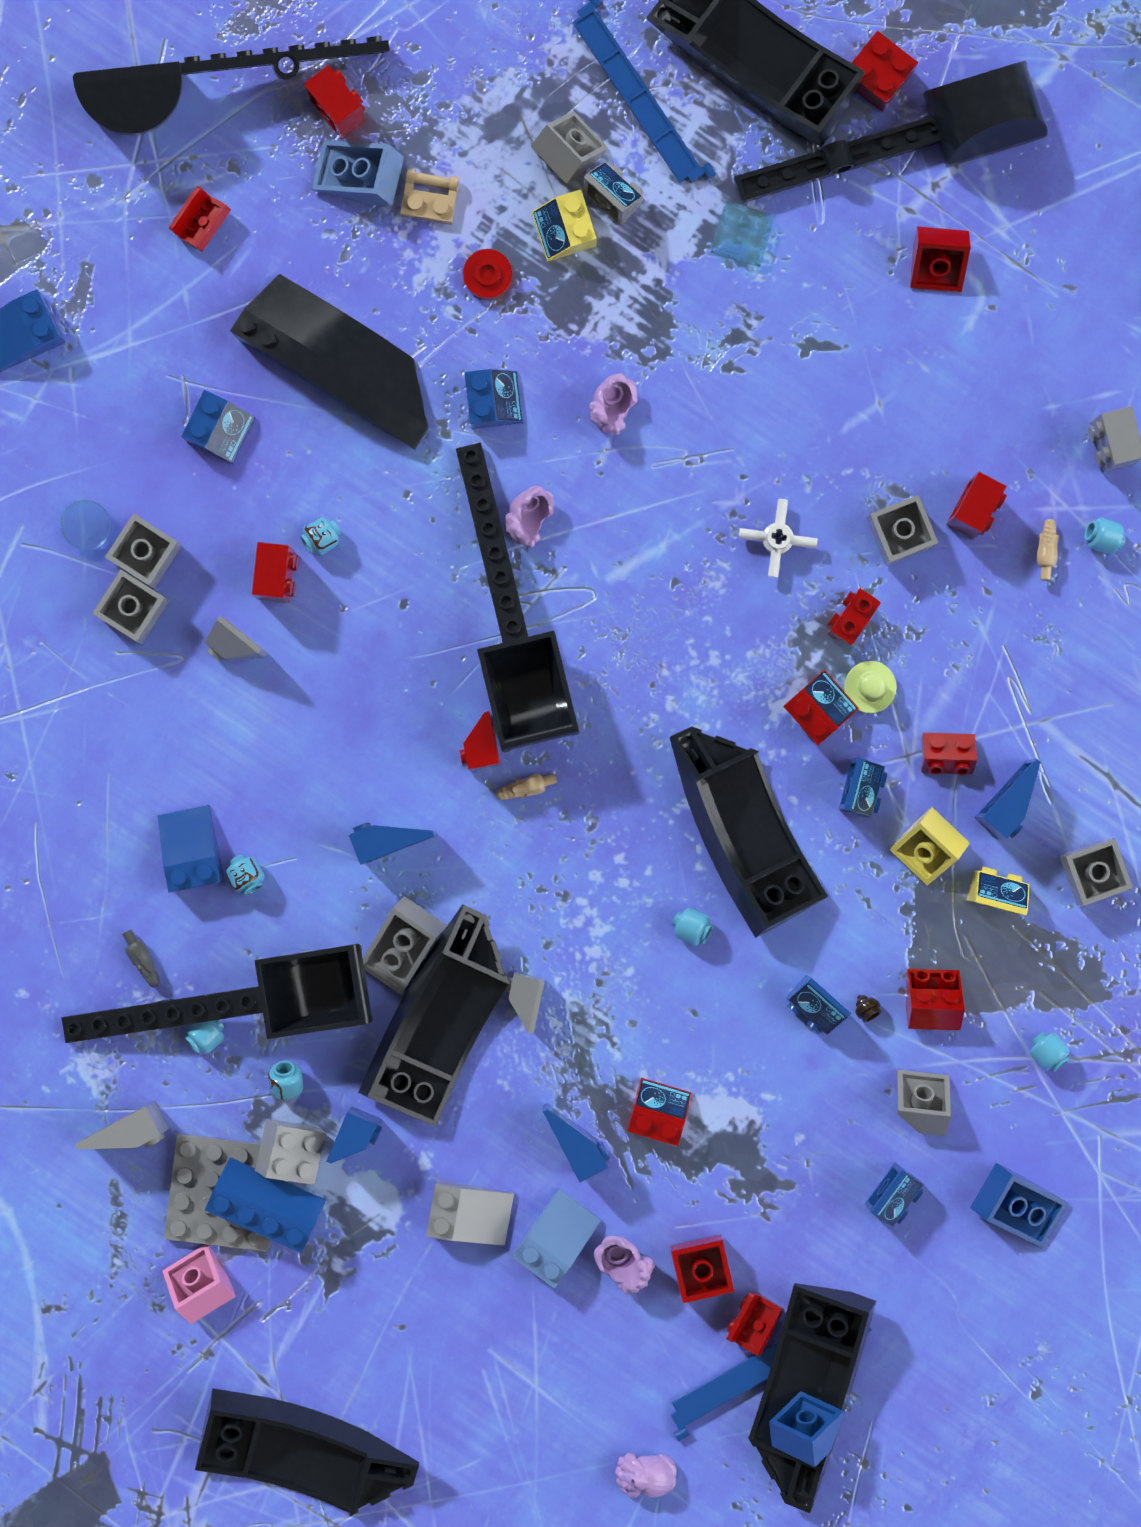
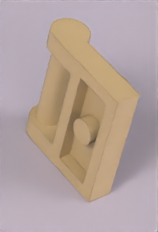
[400,168,459,225]

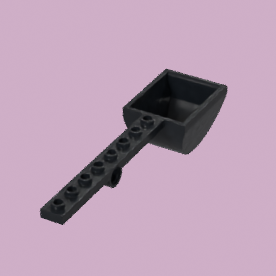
[73,36,390,136]
[734,60,1048,204]
[456,442,579,753]
[61,943,373,1043]

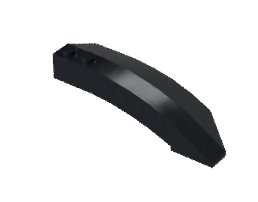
[647,0,865,147]
[230,274,429,450]
[670,726,828,938]
[358,904,510,1127]
[748,1283,877,1513]
[195,1388,419,1517]

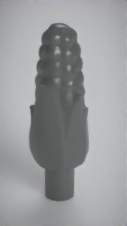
[122,929,160,988]

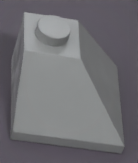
[204,616,268,661]
[505,972,545,1034]
[896,1069,951,1136]

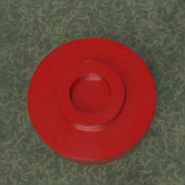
[463,249,512,300]

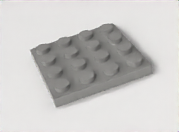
[164,1133,271,1252]

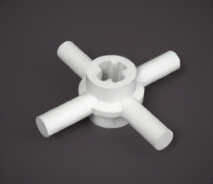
[738,499,818,578]

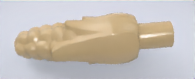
[1037,519,1059,581]
[495,773,557,800]

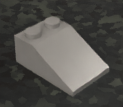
[363,896,447,995]
[75,1101,169,1149]
[426,1179,514,1246]

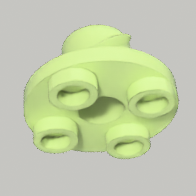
[844,661,897,713]

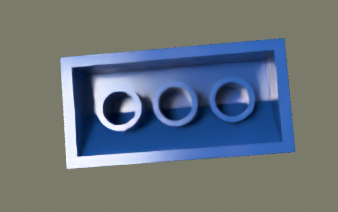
[205,1157,327,1253]

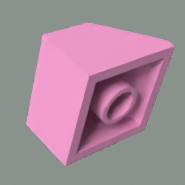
[162,1244,236,1324]

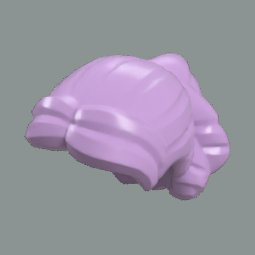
[589,373,637,435]
[504,486,554,548]
[594,1236,655,1295]
[615,1453,677,1499]

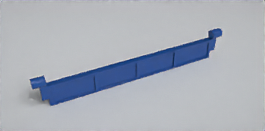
[572,0,717,183]
[671,1327,872,1442]

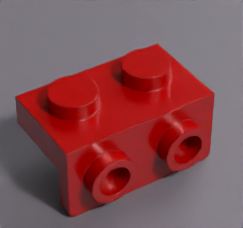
[169,186,231,252]
[827,588,881,645]
[921,733,977,776]
[726,1292,784,1356]

